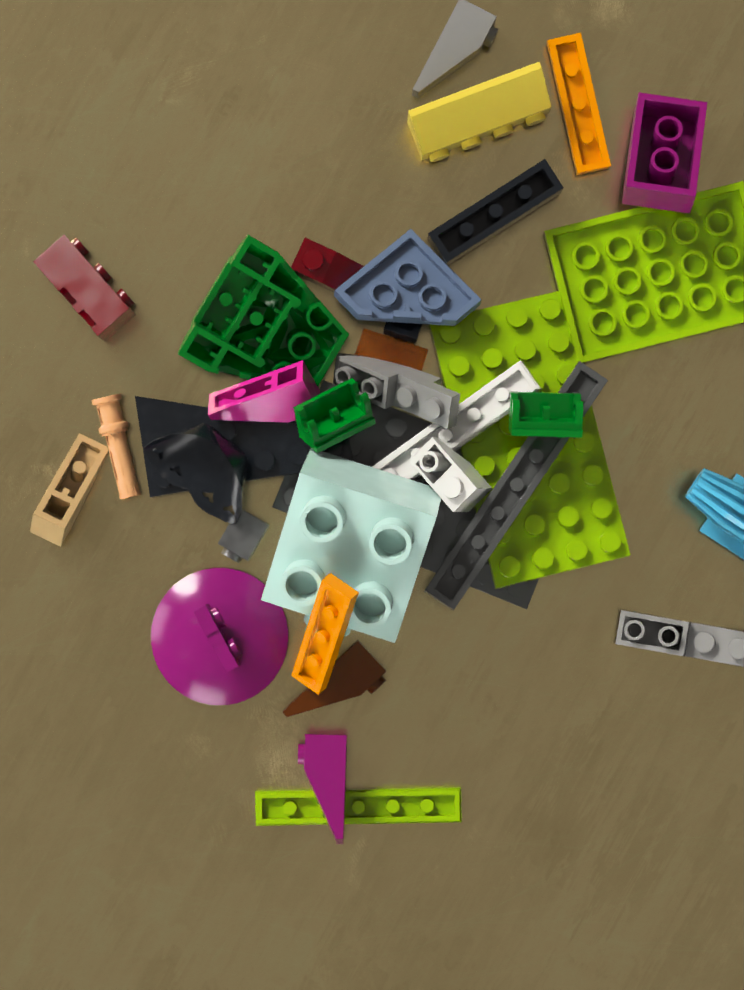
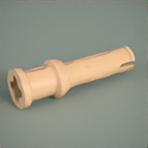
[91,393,141,499]

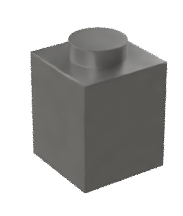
[218,509,270,563]

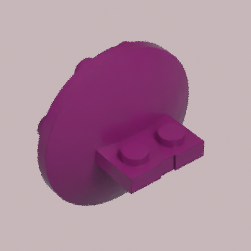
[151,568,289,705]

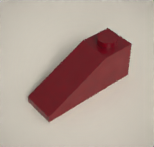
[291,237,364,292]

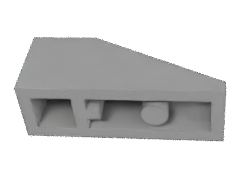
[412,0,499,98]

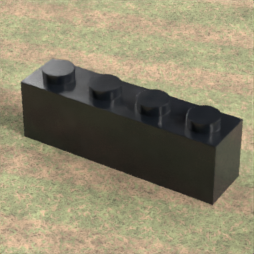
[427,159,564,265]

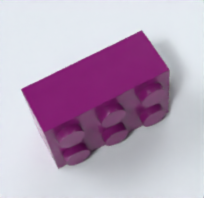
[622,92,707,214]

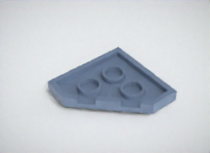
[334,229,482,326]

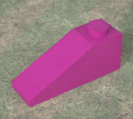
[208,360,320,423]

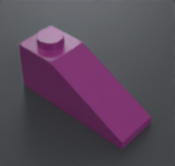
[298,734,347,844]

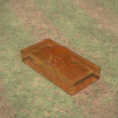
[355,328,428,371]

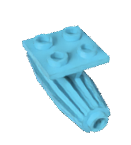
[685,468,744,560]

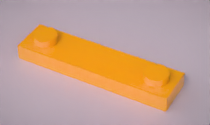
[547,33,611,175]
[291,573,359,695]

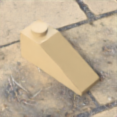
[30,433,109,547]

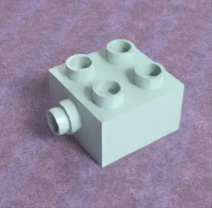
[261,448,441,643]

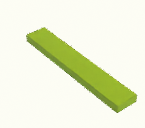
[255,787,462,826]

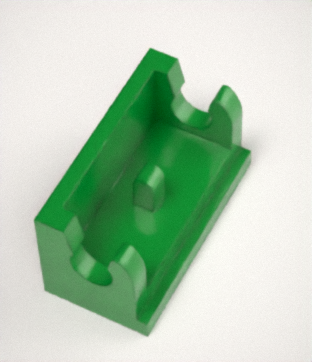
[293,378,376,454]
[508,391,583,438]

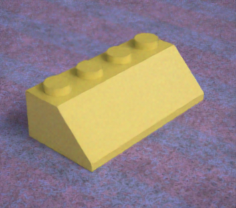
[407,62,551,162]

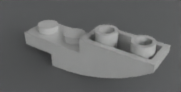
[333,353,460,429]
[615,610,744,667]

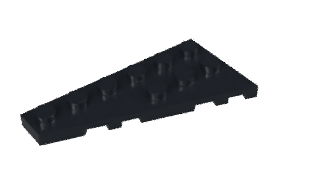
[135,396,353,498]

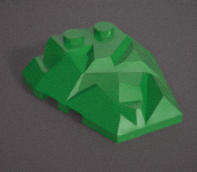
[178,234,349,386]

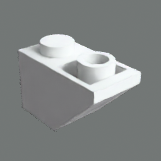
[409,437,492,512]

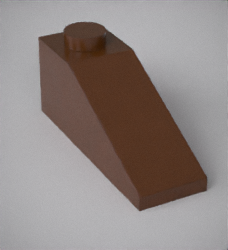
[283,640,386,717]

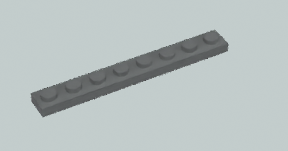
[424,361,608,611]

